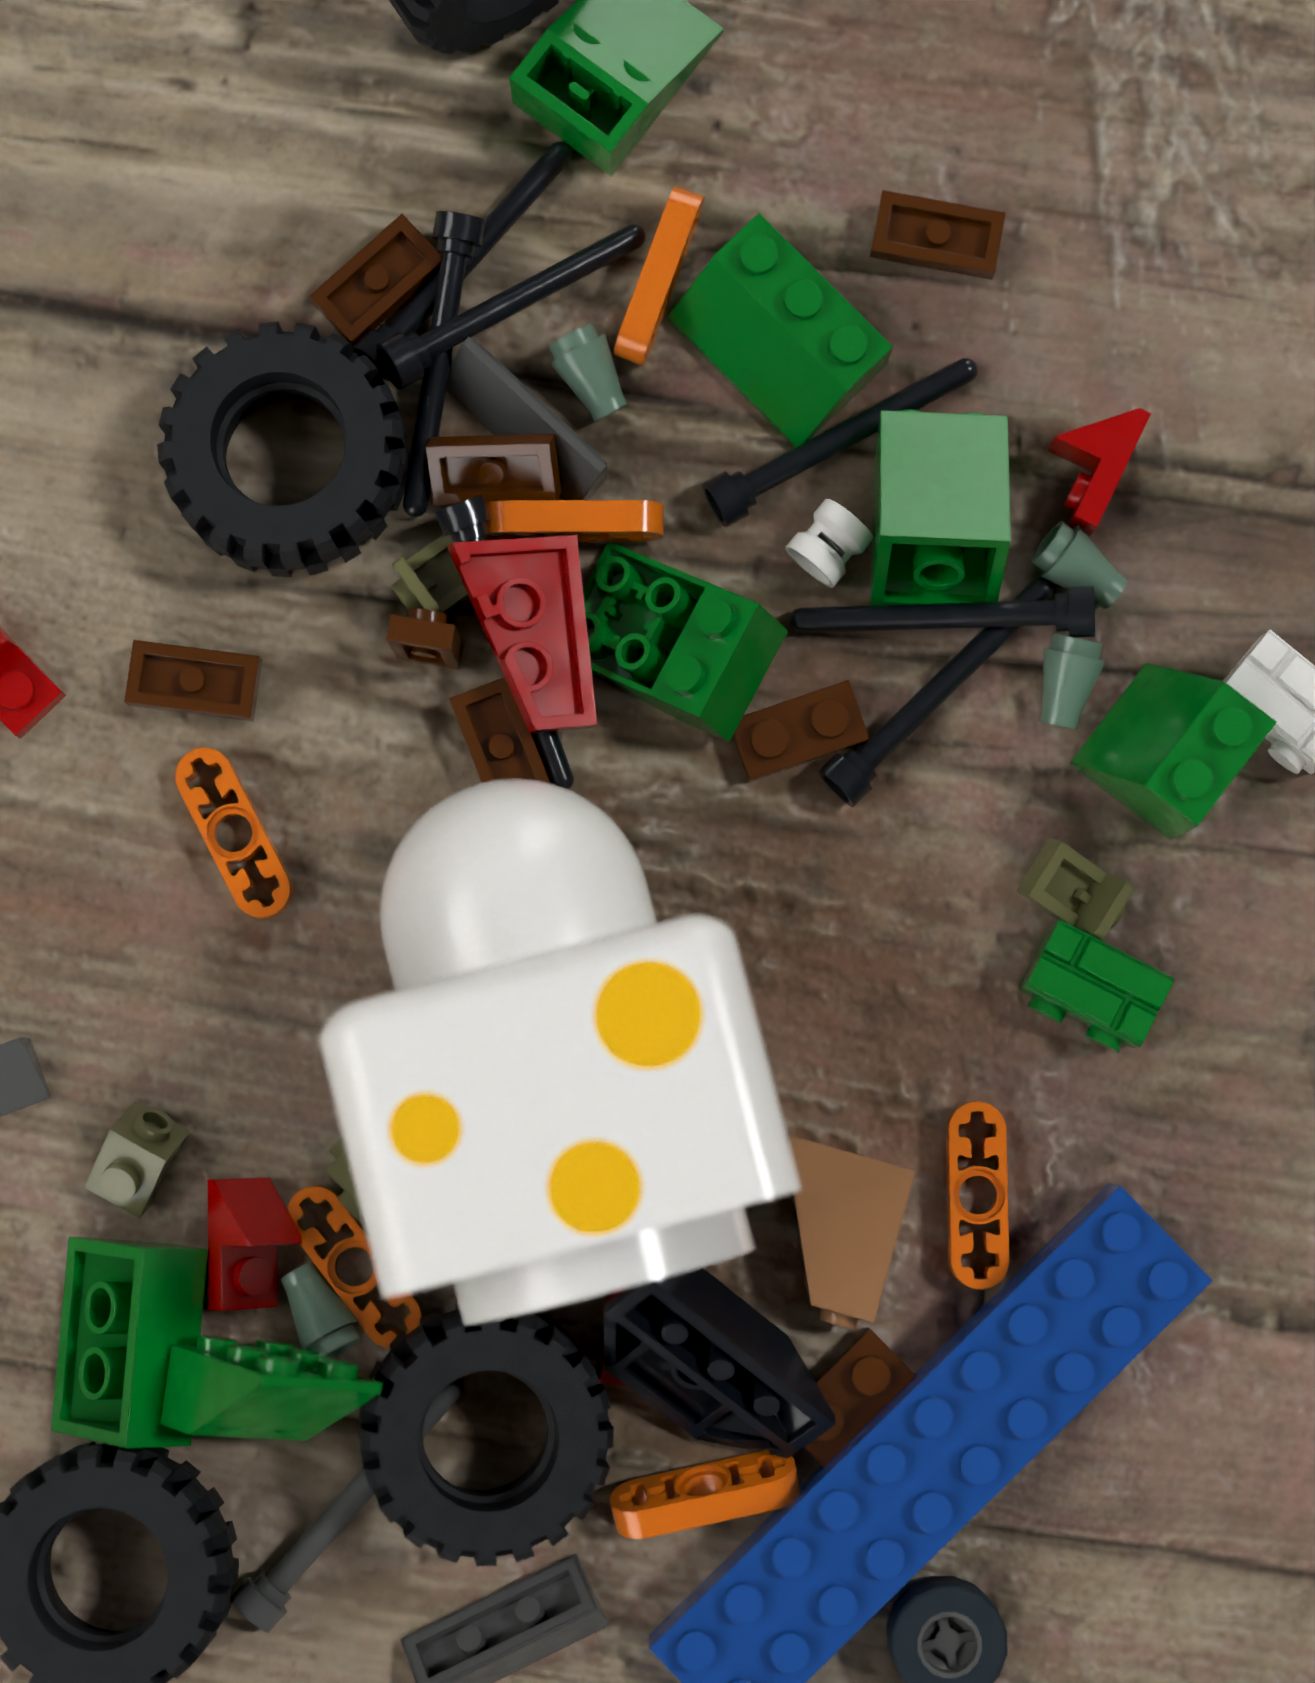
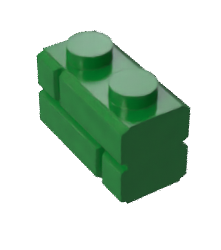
[1018,919,1175,1053]

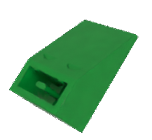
[509,0,724,177]
[583,541,788,742]
[160,1335,382,1441]

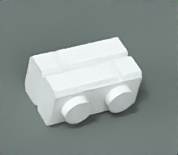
[1223,630,1315,775]

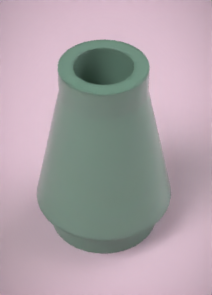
[548,323,628,422]
[1031,521,1128,609]
[1040,633,1106,730]
[280,1262,362,1359]

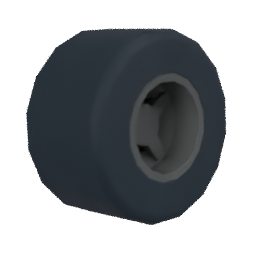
[886,1576,1008,1683]

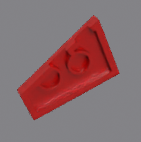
[447,535,597,733]

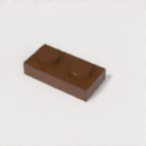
[870,190,1006,280]
[309,213,442,347]
[425,434,562,505]
[386,608,464,669]
[124,640,263,722]
[449,677,550,784]
[733,680,870,783]
[804,1327,916,1467]

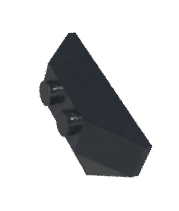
[604,1267,836,1458]

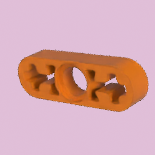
[614,186,705,366]
[485,500,664,542]
[175,747,294,919]
[945,1101,1009,1290]
[287,1185,424,1348]
[610,1450,800,1539]

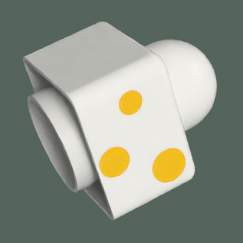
[320,779,802,1326]

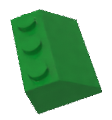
[667,213,893,447]
[51,1237,208,1449]

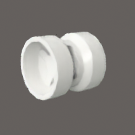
[785,499,874,588]

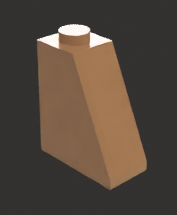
[788,1135,916,1330]

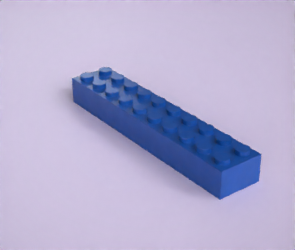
[649,1183,1213,1683]

